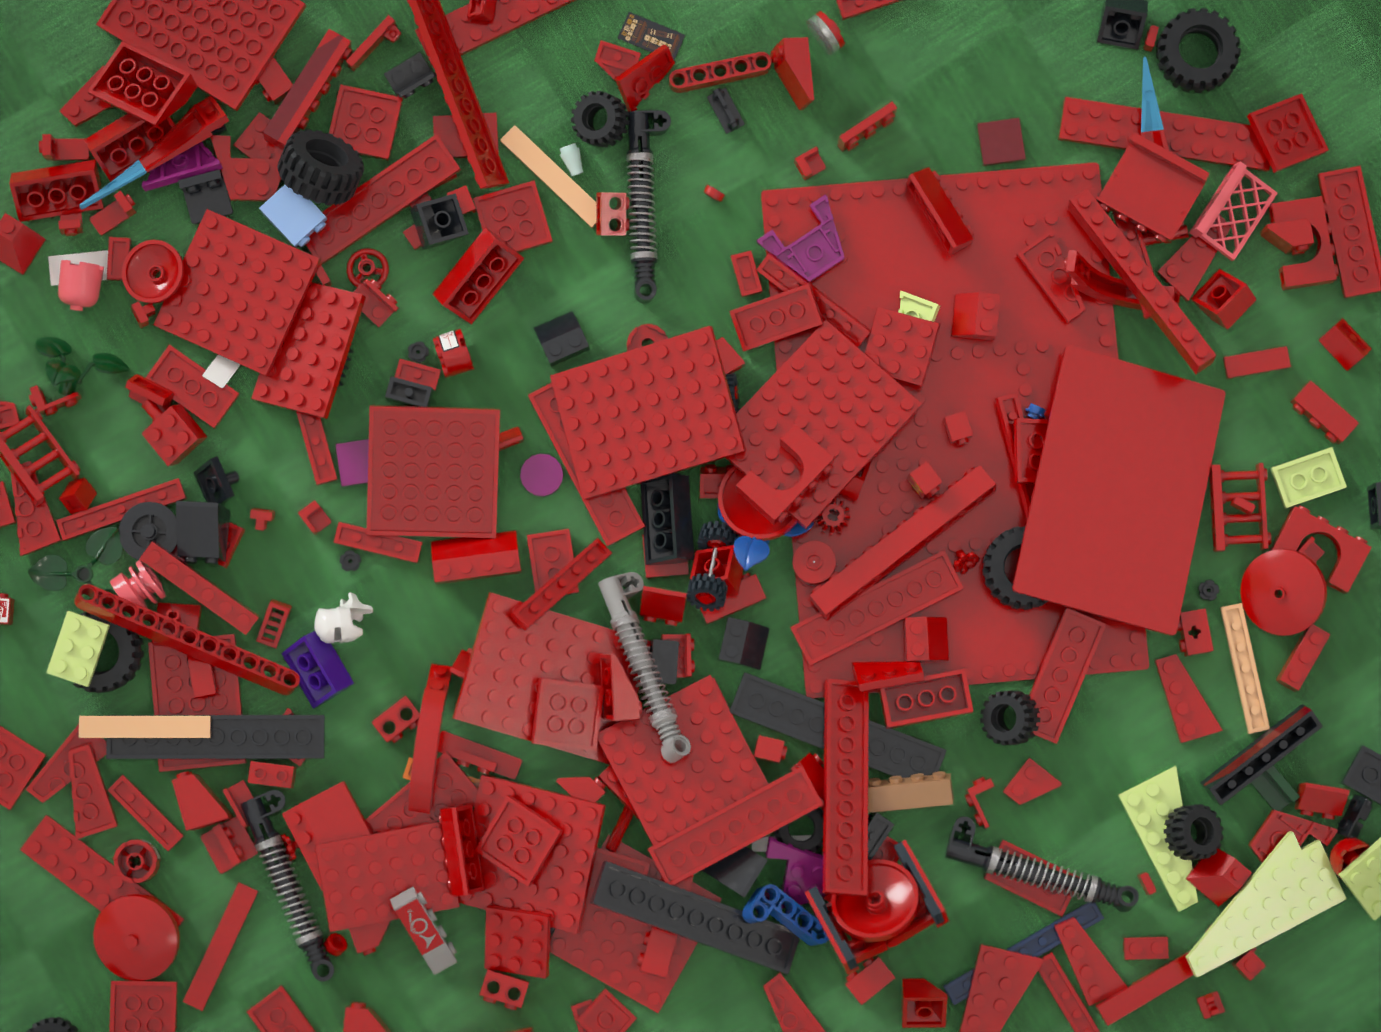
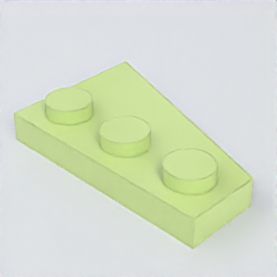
[899,290,940,322]

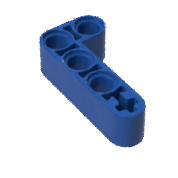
[742,884,828,946]

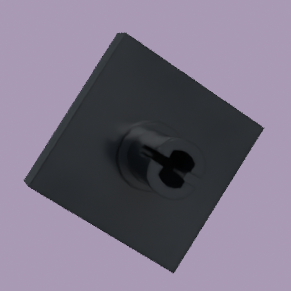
[193,456,240,505]

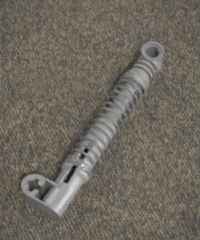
[598,572,691,763]

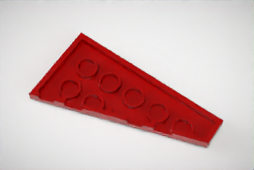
[959,944,1045,1032]

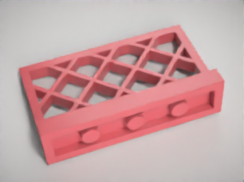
[1189,161,1277,261]

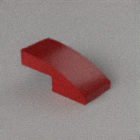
[187,649,217,699]

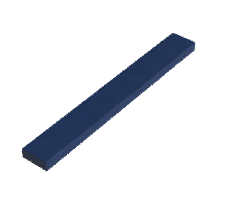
[943,902,1104,1005]

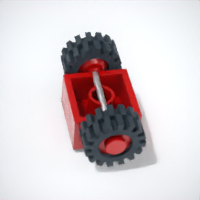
[686,521,743,611]

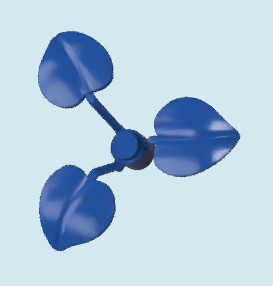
[717,503,814,571]

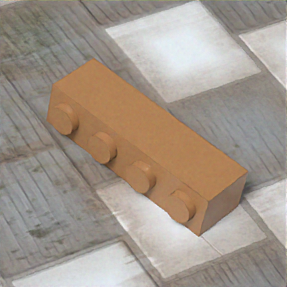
[868,771,954,813]

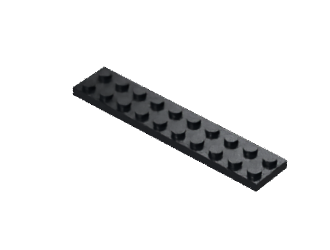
[730,672,947,778]
[106,715,325,759]
[590,861,800,974]

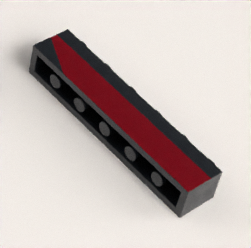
[1200,704,1323,805]

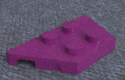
[142,142,223,191]

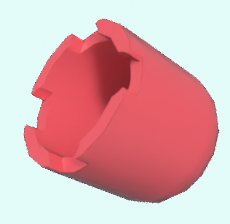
[58,260,104,311]

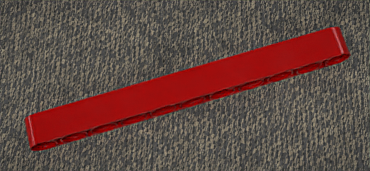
[74,584,300,695]

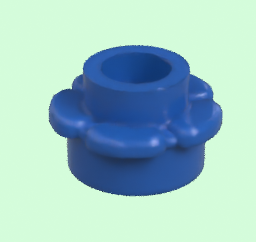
[1025,403,1046,419]

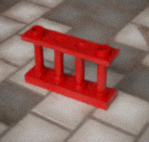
[0,405,80,507]
[1209,463,1271,552]

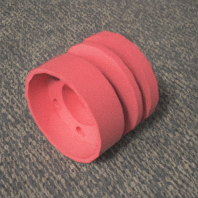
[110,560,167,609]

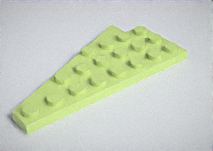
[1186,831,1346,977]

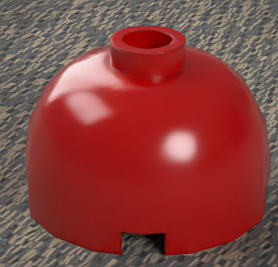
[1330,838,1370,878]

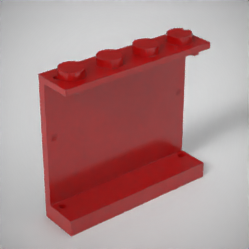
[1096,132,1210,244]

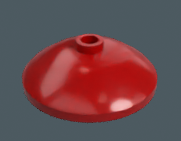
[122,240,184,304]

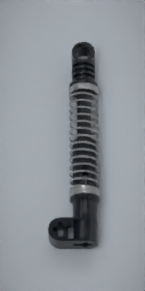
[626,110,671,304]
[240,790,334,981]
[945,816,1139,912]

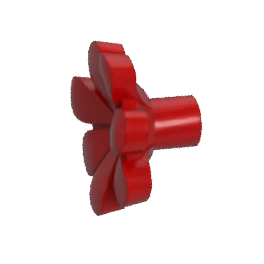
[953,549,980,574]
[281,834,299,861]

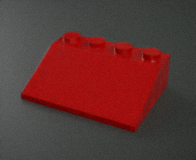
[87,41,198,127]
[282,781,372,891]

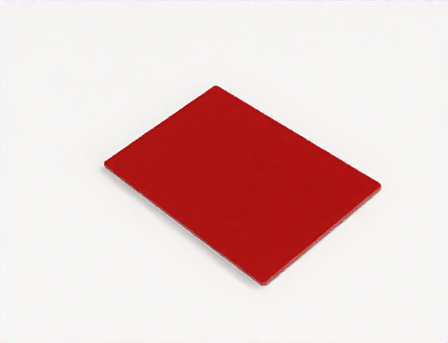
[1012,345,1226,636]

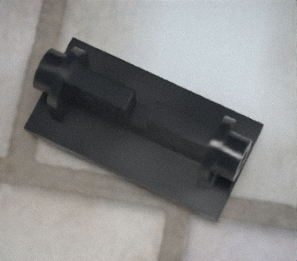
[707,87,745,134]
[1337,794,1373,838]

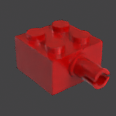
[141,399,208,466]

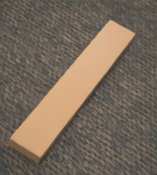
[500,125,596,228]
[1220,603,1270,734]
[79,716,211,738]

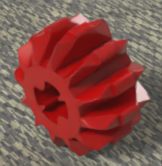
[816,498,852,535]

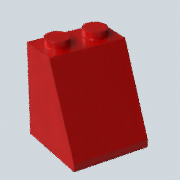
[172,771,234,831]

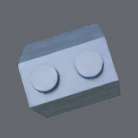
[259,185,327,248]

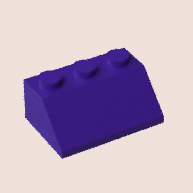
[281,631,354,709]

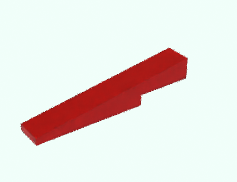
[1095,950,1194,1026]

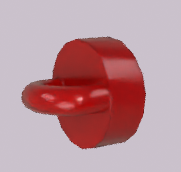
[323,933,347,956]

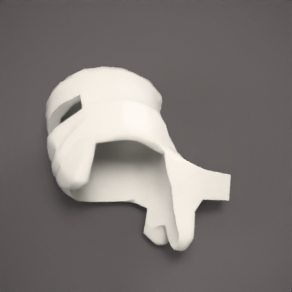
[314,592,373,643]

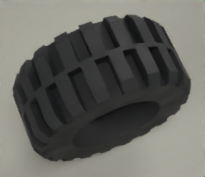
[1156,8,1241,93]
[278,130,364,205]
[982,526,1048,610]
[68,612,144,693]

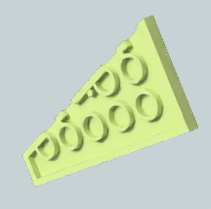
[1118,766,1198,912]

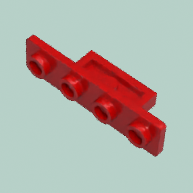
[438,731,522,780]

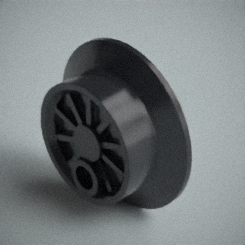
[119,502,177,560]

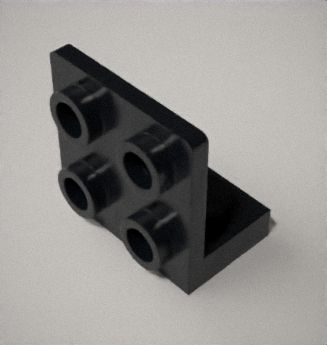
[383,52,436,98]
[178,170,233,224]

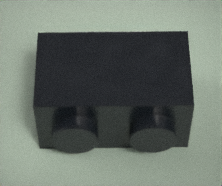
[385,376,434,407]

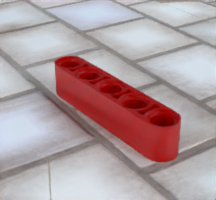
[669,52,771,93]

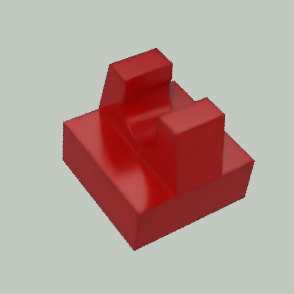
[131,301,155,328]
[250,508,275,531]
[1196,991,1225,1019]

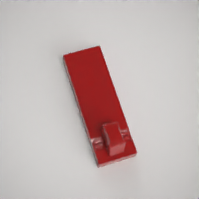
[346,15,402,71]

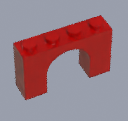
[1268,196,1339,290]
[736,424,834,525]
[1269,506,1372,594]

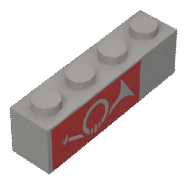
[390,887,457,975]

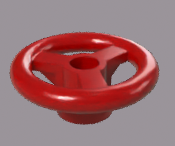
[346,248,389,287]

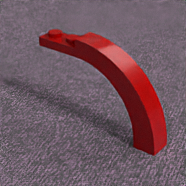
[1064,250,1180,310]
[408,664,452,814]

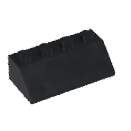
[640,473,694,565]

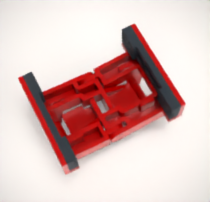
[804,840,949,975]

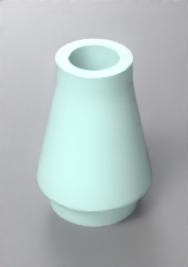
[559,143,583,176]

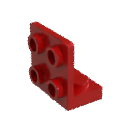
[353,279,399,328]

